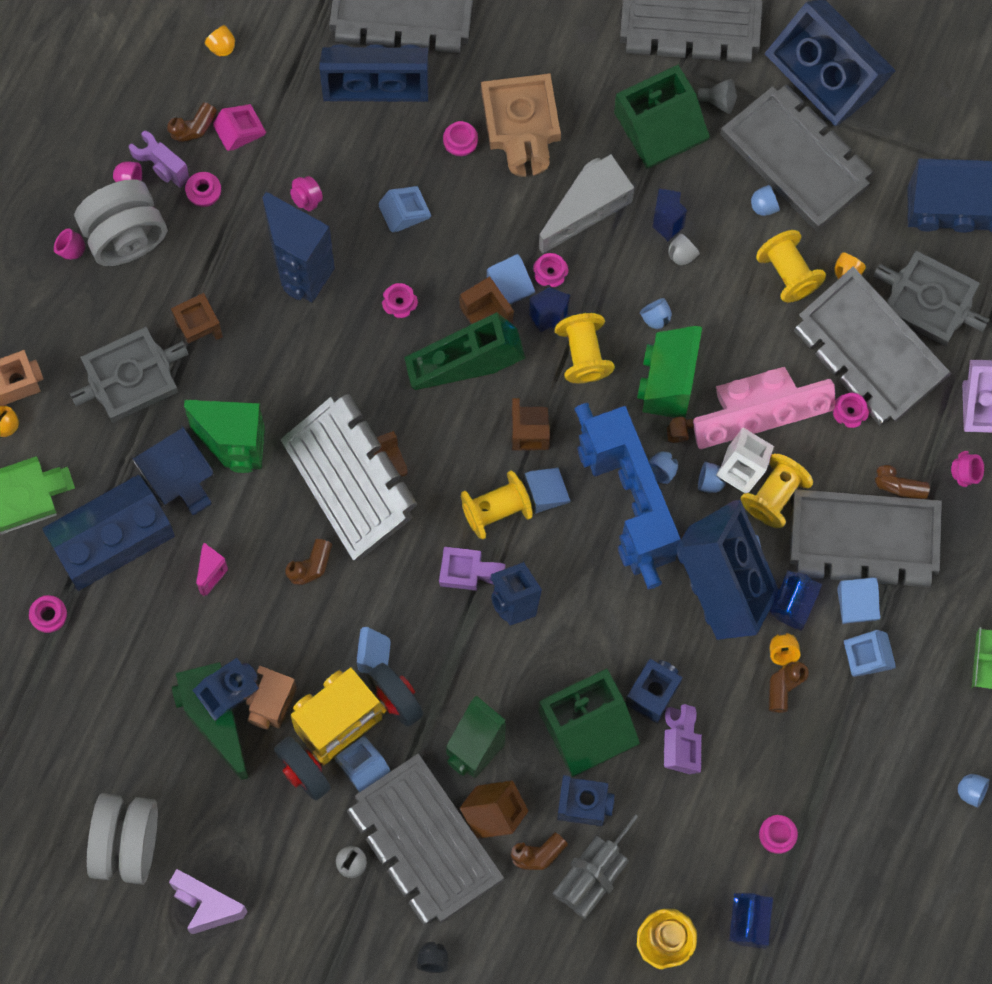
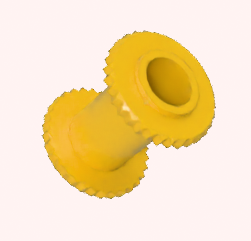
[756,230,826,303]
[555,313,615,383]
[740,454,813,528]
[461,471,533,539]

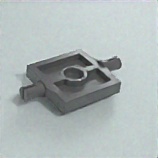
[873,251,990,347]
[69,327,189,423]

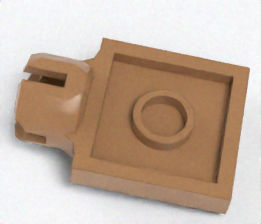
[481,74,561,177]

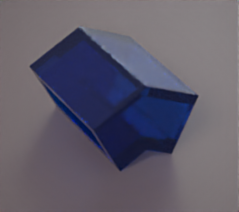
[653,189,687,241]
[529,287,570,332]
[770,571,822,631]
[729,893,773,949]

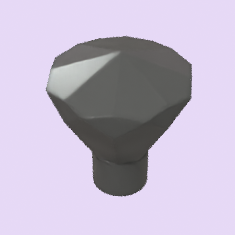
[698,79,737,114]

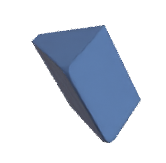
[379,186,432,232]
[487,254,535,305]
[524,468,570,514]
[837,578,880,624]
[357,627,391,673]
[844,630,896,677]
[334,736,391,792]

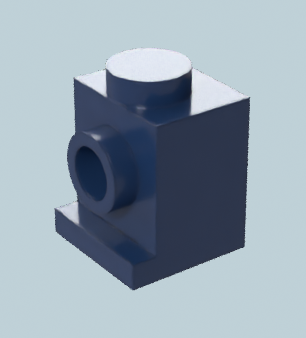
[490,562,542,626]
[192,658,259,721]
[625,659,683,724]
[557,775,615,826]

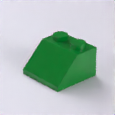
[637,326,702,418]
[184,400,265,473]

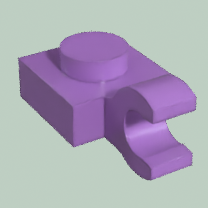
[129,131,190,188]
[439,547,505,591]
[664,704,702,774]

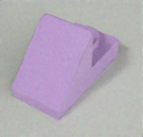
[962,360,992,433]
[169,869,247,934]

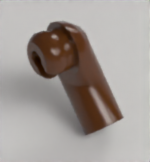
[167,103,217,142]
[875,465,930,499]
[285,539,333,585]
[769,662,809,713]
[510,832,568,870]

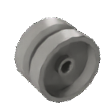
[74,180,168,266]
[87,793,158,885]

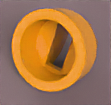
[204,25,235,56]
[834,252,866,279]
[0,405,19,437]
[769,633,801,666]

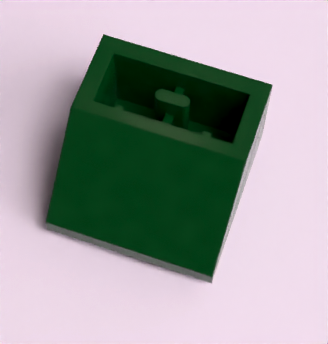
[614,64,710,169]
[538,668,640,778]

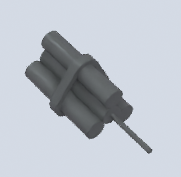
[552,814,638,919]

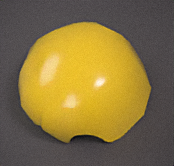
[636,908,697,970]

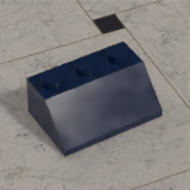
[764,0,896,126]
[320,44,429,102]
[907,158,992,233]
[262,192,335,303]
[42,474,175,591]
[677,500,779,640]

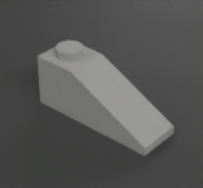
[539,155,634,254]

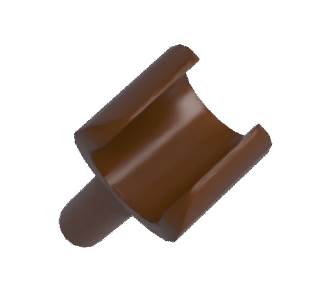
[667,417,695,443]

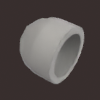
[668,233,700,265]
[336,846,367,878]

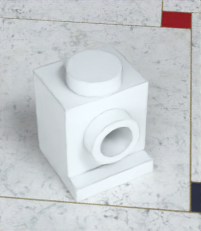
[716,428,774,494]

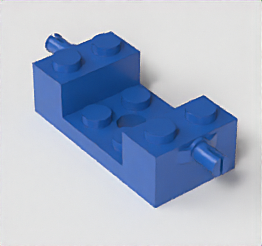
[575,403,681,589]

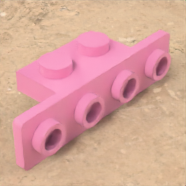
[693,367,836,449]

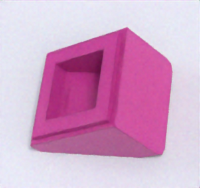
[213,104,266,151]
[196,543,228,596]

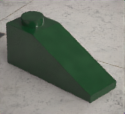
[404,312,525,390]
[172,662,248,780]
[446,695,506,779]

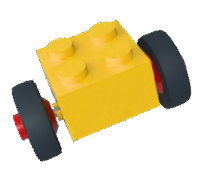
[274,663,423,801]

